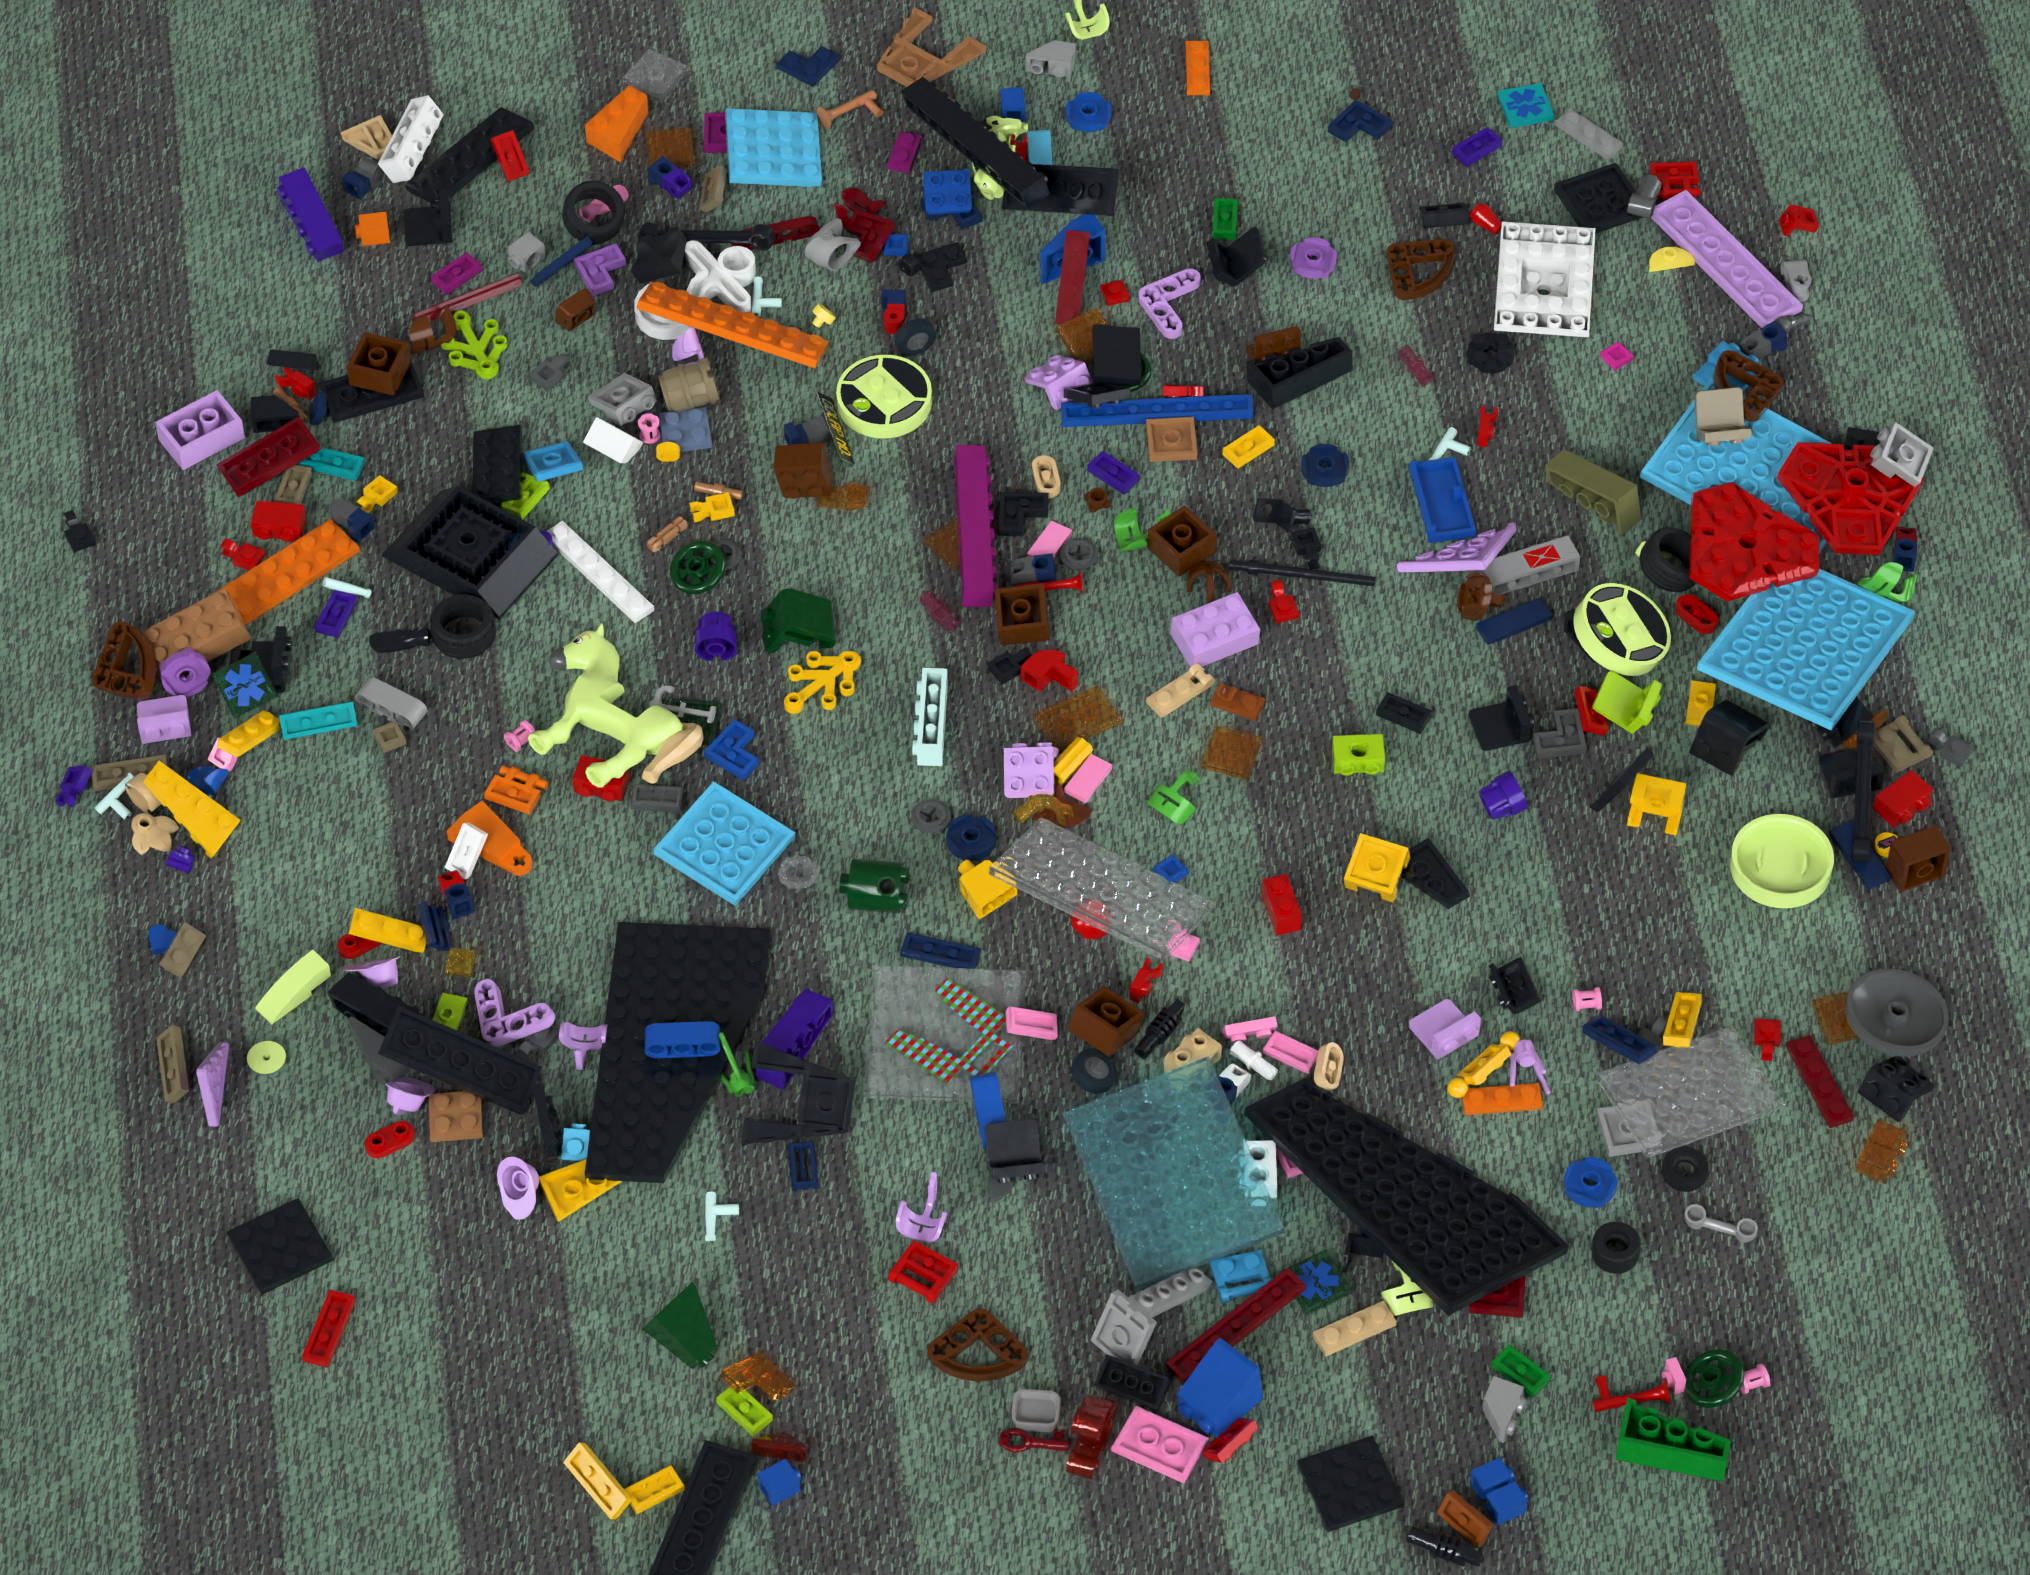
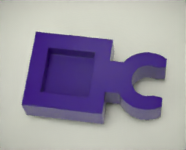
[55,766,93,807]

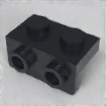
[1489,957,1541,1014]

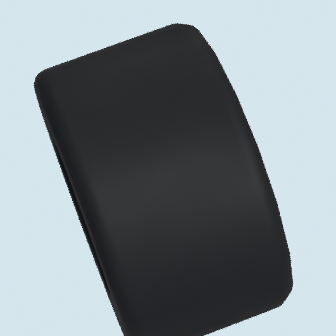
[1592,1222,1641,1274]

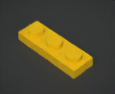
[217,710,281,758]
[348,908,426,953]
[1663,992,1702,1047]
[563,1442,633,1520]

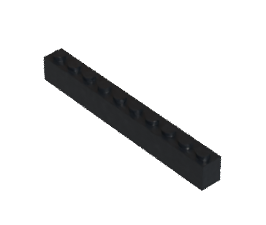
[901,77,1050,209]

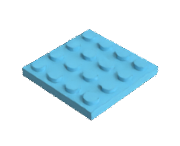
[725,108,822,187]
[654,781,795,906]

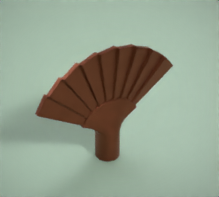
[1032,785,1093,829]

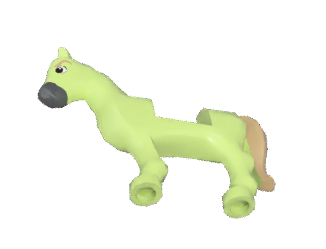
[528,622,704,788]

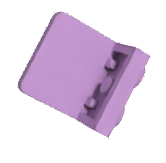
[1024,355,1093,410]
[137,695,192,744]
[1004,743,1059,798]
[1409,999,1481,1060]

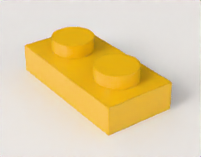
[1222,425,1275,469]

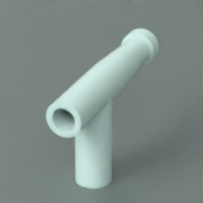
[751,277,782,317]
[1428,427,1471,461]
[323,577,371,598]
[94,772,134,820]
[705,1192,739,1241]

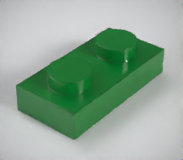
[1212,198,1238,240]
[1491,1345,1551,1398]

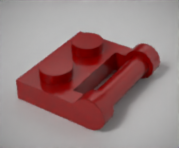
[888,1240,958,1304]

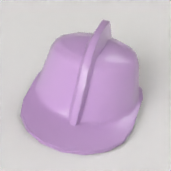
[343,956,401,989]
[386,1077,435,1115]
[497,1157,539,1220]

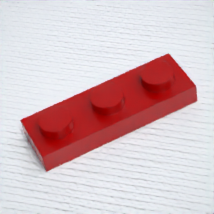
[302,1290,356,1368]

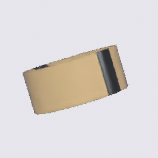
[125,772,162,814]

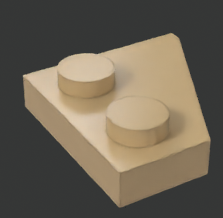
[340,115,392,160]

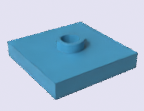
[522,441,583,482]

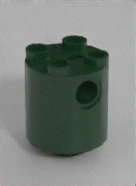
[839,859,909,913]

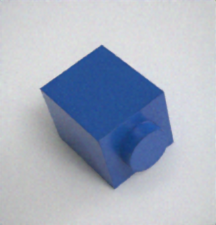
[1000,87,1025,122]
[757,1458,802,1506]

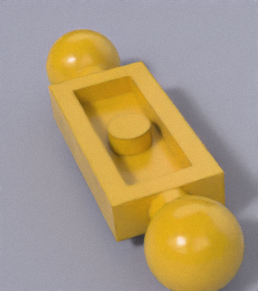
[1447,1031,1520,1098]

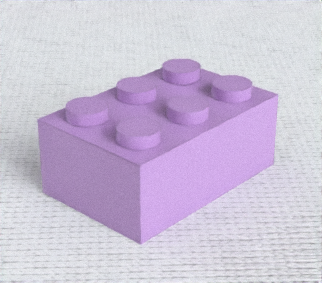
[155,390,245,470]
[1170,592,1260,667]

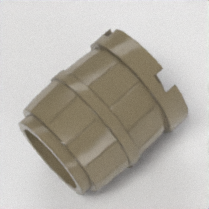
[658,357,720,412]

